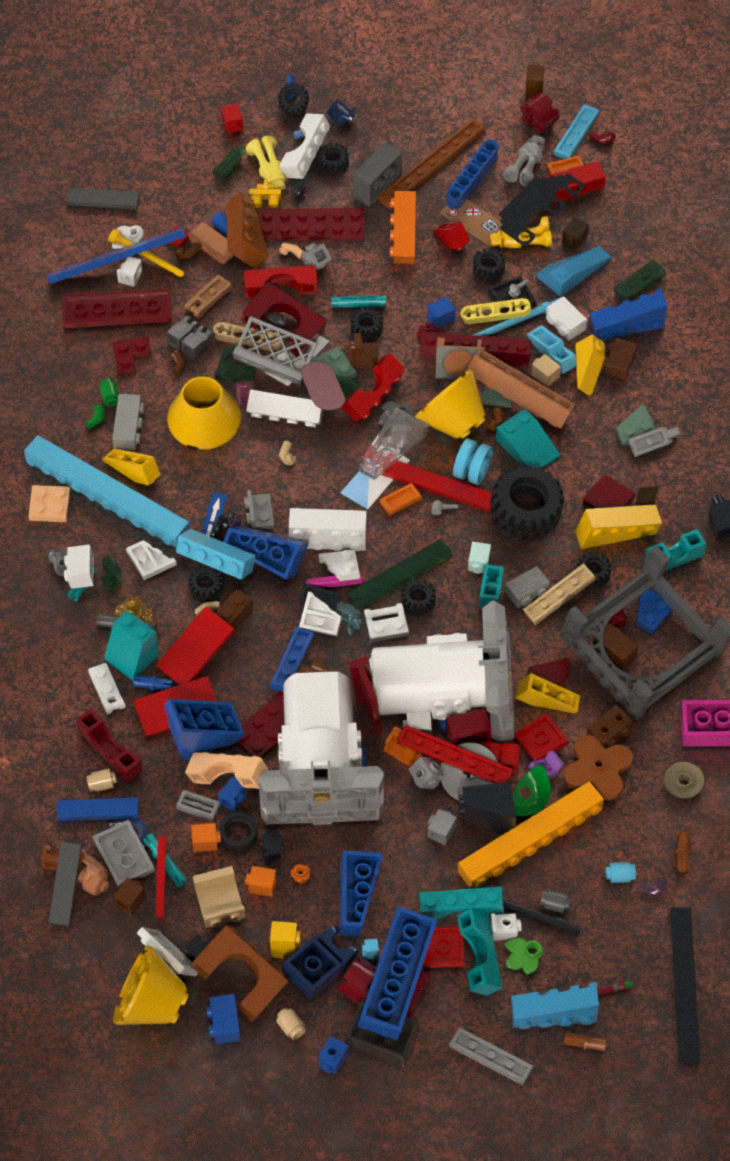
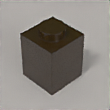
[562,217,589,249]

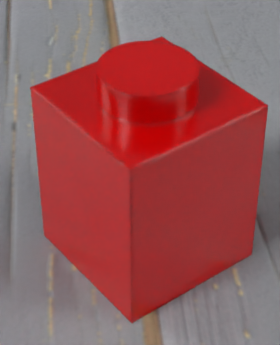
[221,103,243,134]

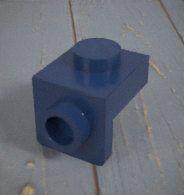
[326,99,356,126]

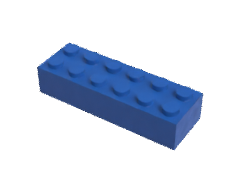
[357,906,437,1040]

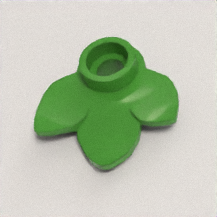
[505,938,543,975]

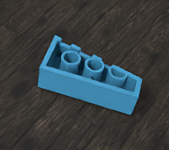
[511,982,599,1029]

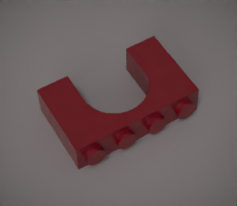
[241,282,327,357]

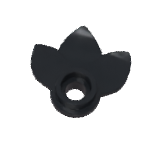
[210,510,233,537]

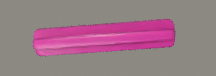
[306,572,363,588]

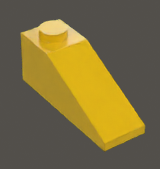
[576,334,605,396]
[102,448,161,485]
[516,673,580,714]

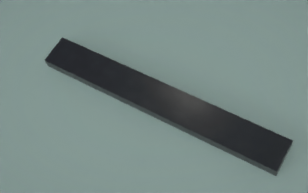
[670,907,700,1064]

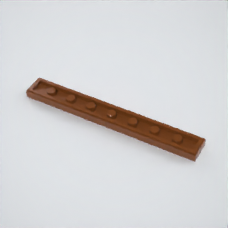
[377,118,486,209]

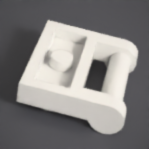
[364,603,409,643]

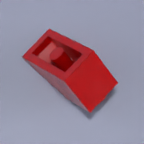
[433,222,470,251]

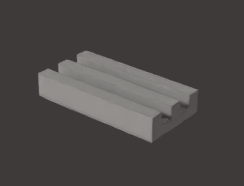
[176,789,221,821]

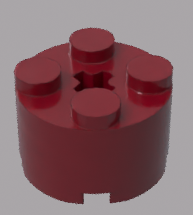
[520,92,560,134]
[337,956,377,1006]

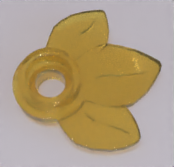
[115,597,153,623]

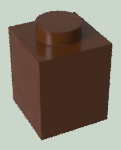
[113,877,145,915]

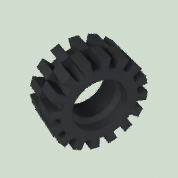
[278,82,309,116]
[318,143,349,176]
[473,248,505,282]
[350,307,383,342]
[577,551,611,588]
[188,566,224,603]
[401,578,436,616]

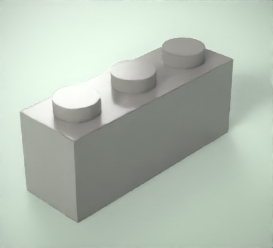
[112,394,145,451]

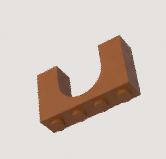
[191,926,288,1022]

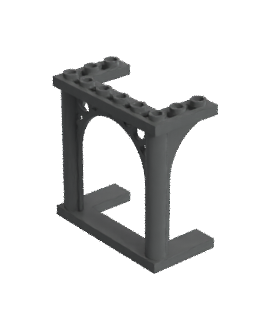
[560,546,730,720]

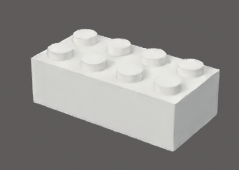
[289,508,367,551]

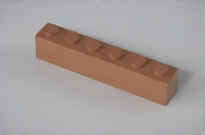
[465,348,575,429]

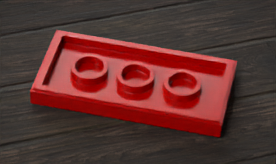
[156,606,236,685]
[133,676,217,738]

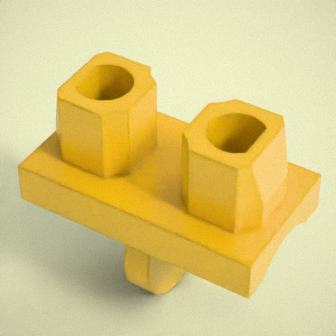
[249,179,282,208]

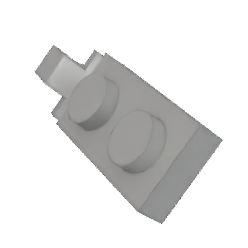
[628,427,680,458]

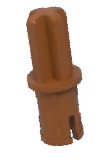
[675,832,692,873]
[564,1033,606,1052]

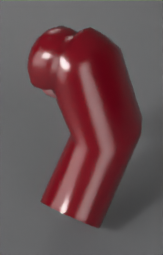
[589,130,616,145]

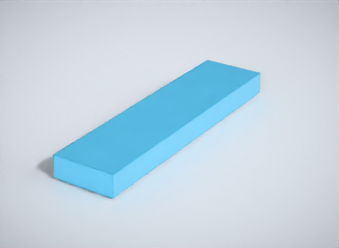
[553,104,599,159]

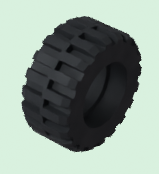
[490,465,564,539]

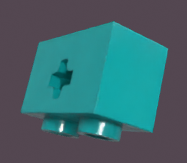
[479,564,504,609]

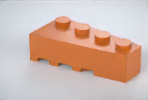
[390,191,416,264]

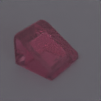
[236,381,255,404]

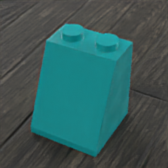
[104,610,159,681]

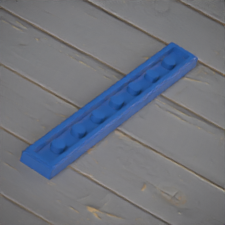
[47,227,185,284]

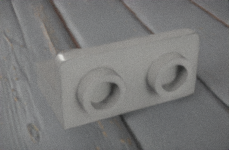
[244,490,274,530]

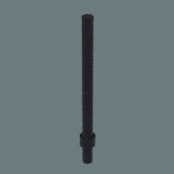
[465,886,582,935]

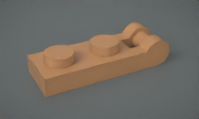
[184,274,232,319]

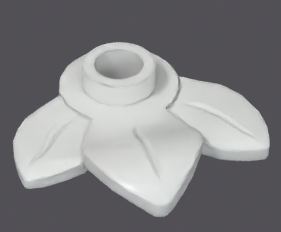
[112,225,144,249]

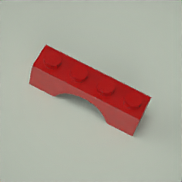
[244,265,318,299]
[341,353,405,422]

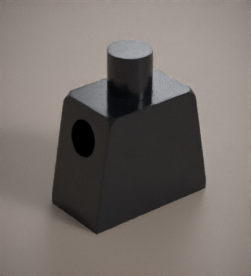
[708,494,730,541]

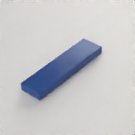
[270,627,315,692]
[57,797,138,822]

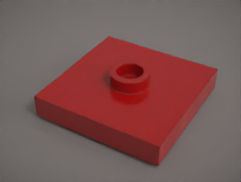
[515,713,569,761]
[423,926,465,968]

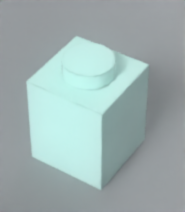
[468,541,491,574]

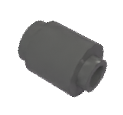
[540,889,571,913]

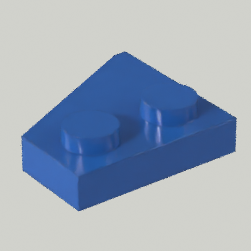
[636,589,672,635]

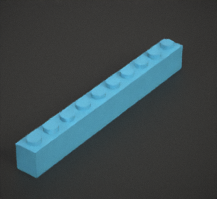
[24,435,190,548]

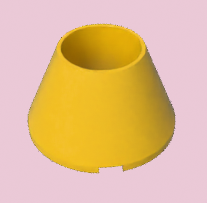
[167,377,241,449]

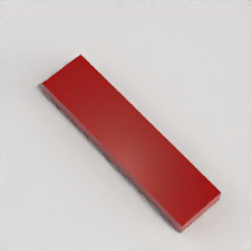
[156,836,167,921]

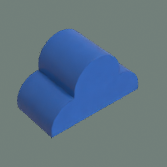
[164,699,245,761]

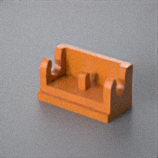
[383,726,427,767]

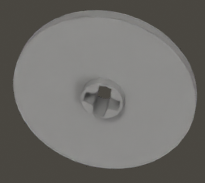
[441,743,498,801]

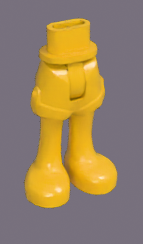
[490,216,552,248]

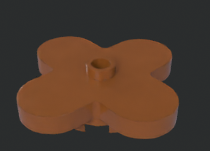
[564,735,633,800]

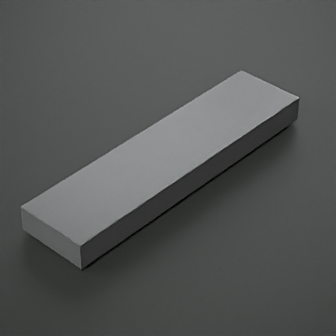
[449,1027,533,1086]

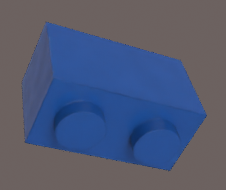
[206,994,241,1044]

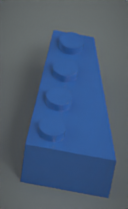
[589,288,667,340]
[339,851,384,937]

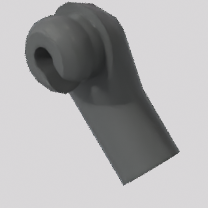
[269,312,286,328]

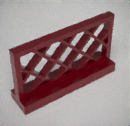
[348,656,383,736]

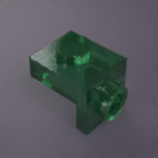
[101,555,121,590]

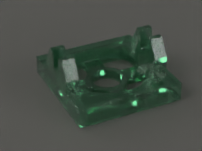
[214,343,256,386]

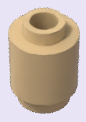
[86,768,117,792]
[276,1008,306,1040]

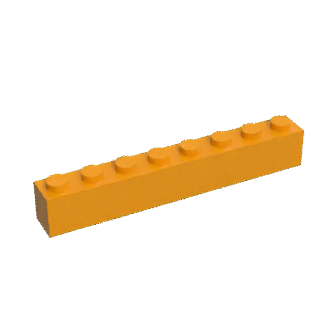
[457,781,604,888]

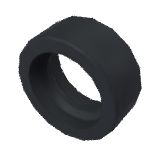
[219,812,258,853]

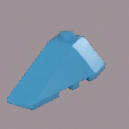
[536,246,612,297]

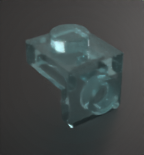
[336,601,362,634]

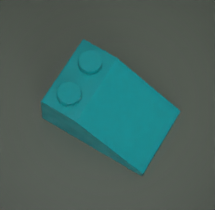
[496,409,560,469]

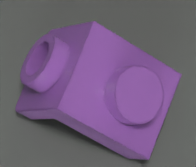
[528,750,564,779]

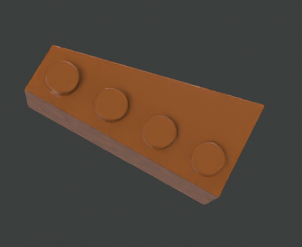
[226,192,269,268]

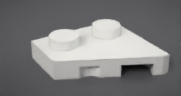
[126,541,177,580]

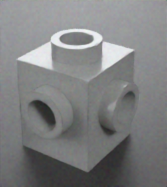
[301,243,332,270]
[408,757,444,789]

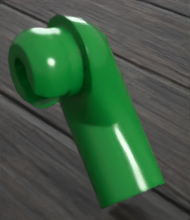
[85,404,105,429]

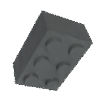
[353,142,402,207]

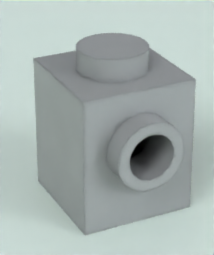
[428,809,457,846]

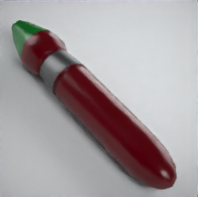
[597,981,633,996]

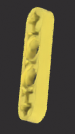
[460,298,531,324]

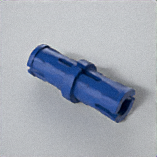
[133,675,174,691]

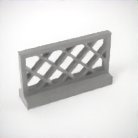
[233,316,318,386]

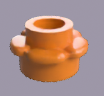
[290,864,310,883]

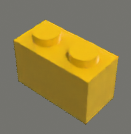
[270,921,301,959]

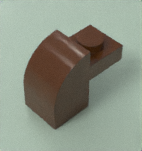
[347,333,378,369]

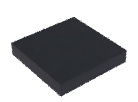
[488,276,537,313]

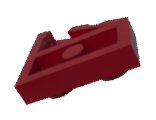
[527,658,570,688]

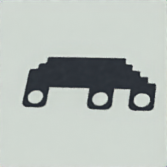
[499,173,584,246]

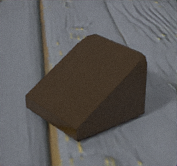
[635,486,659,506]

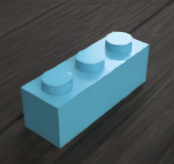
[362,939,379,967]

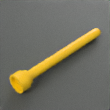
[108,229,185,277]

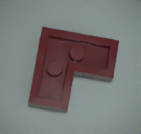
[113,337,152,375]

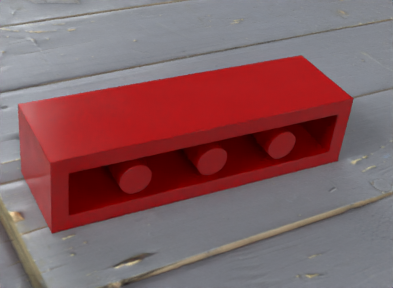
[539,161,606,204]

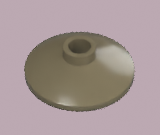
[664,762,704,798]

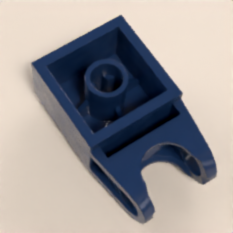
[282,925,360,1001]

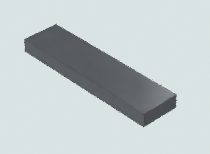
[67,188,139,210]
[49,842,82,926]

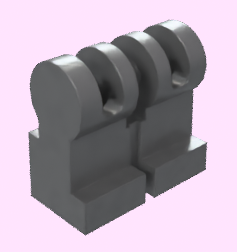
[167,316,215,361]

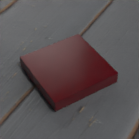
[583,474,635,509]

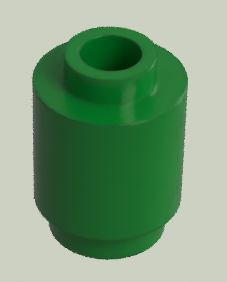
[99,378,120,407]

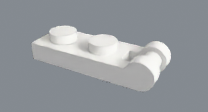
[88,663,126,715]

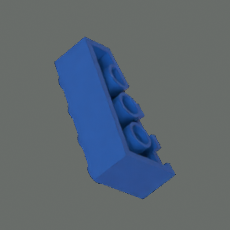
[223,525,309,579]

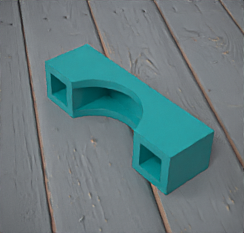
[419,887,504,919]
[457,908,502,996]

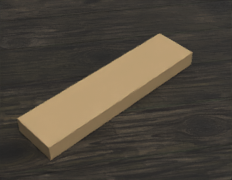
[523,563,596,625]

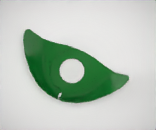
[513,765,551,816]

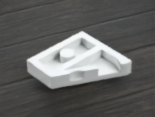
[319,550,360,581]
[299,592,342,637]

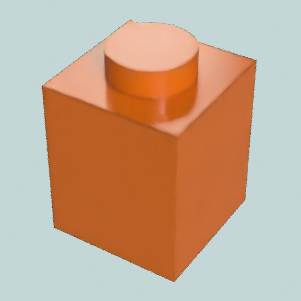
[191,823,221,852]
[245,866,277,897]

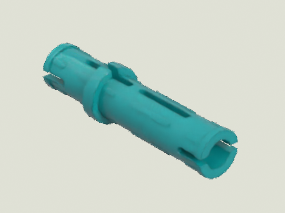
[331,294,386,309]
[143,833,188,887]

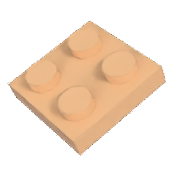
[28,485,71,522]

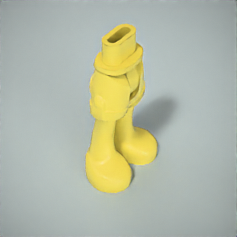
[245,136,286,190]

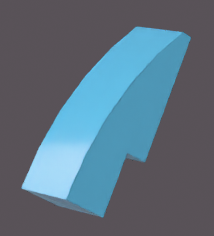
[527,325,577,374]

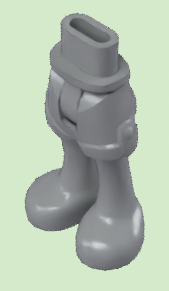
[503,135,545,187]

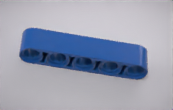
[447,140,498,209]

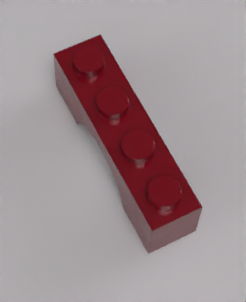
[76,708,143,784]

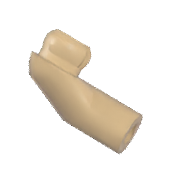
[279,441,296,466]

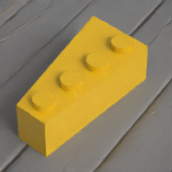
[575,505,662,549]

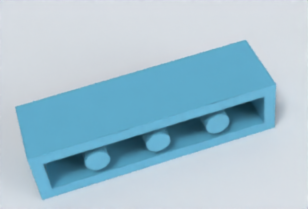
[176,528,256,579]

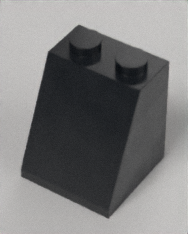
[458,782,516,834]

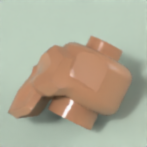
[78,853,109,896]

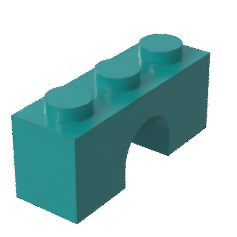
[645,529,706,571]

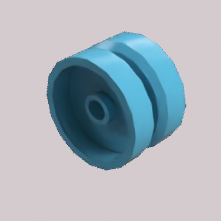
[453,438,493,485]

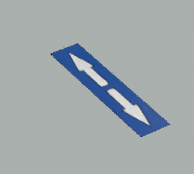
[201,492,228,538]

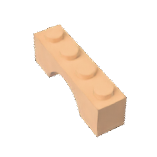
[185,752,269,789]

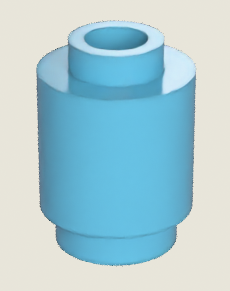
[605,862,636,883]

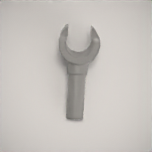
[508,279,528,298]
[431,500,458,515]

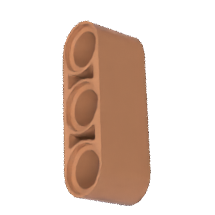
[188,222,235,264]

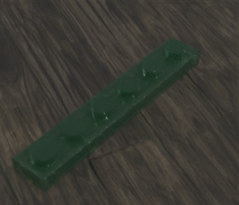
[347,539,452,611]

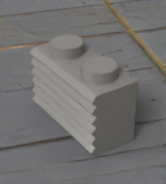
[504,566,550,608]

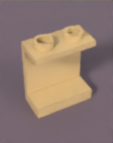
[193,866,246,928]

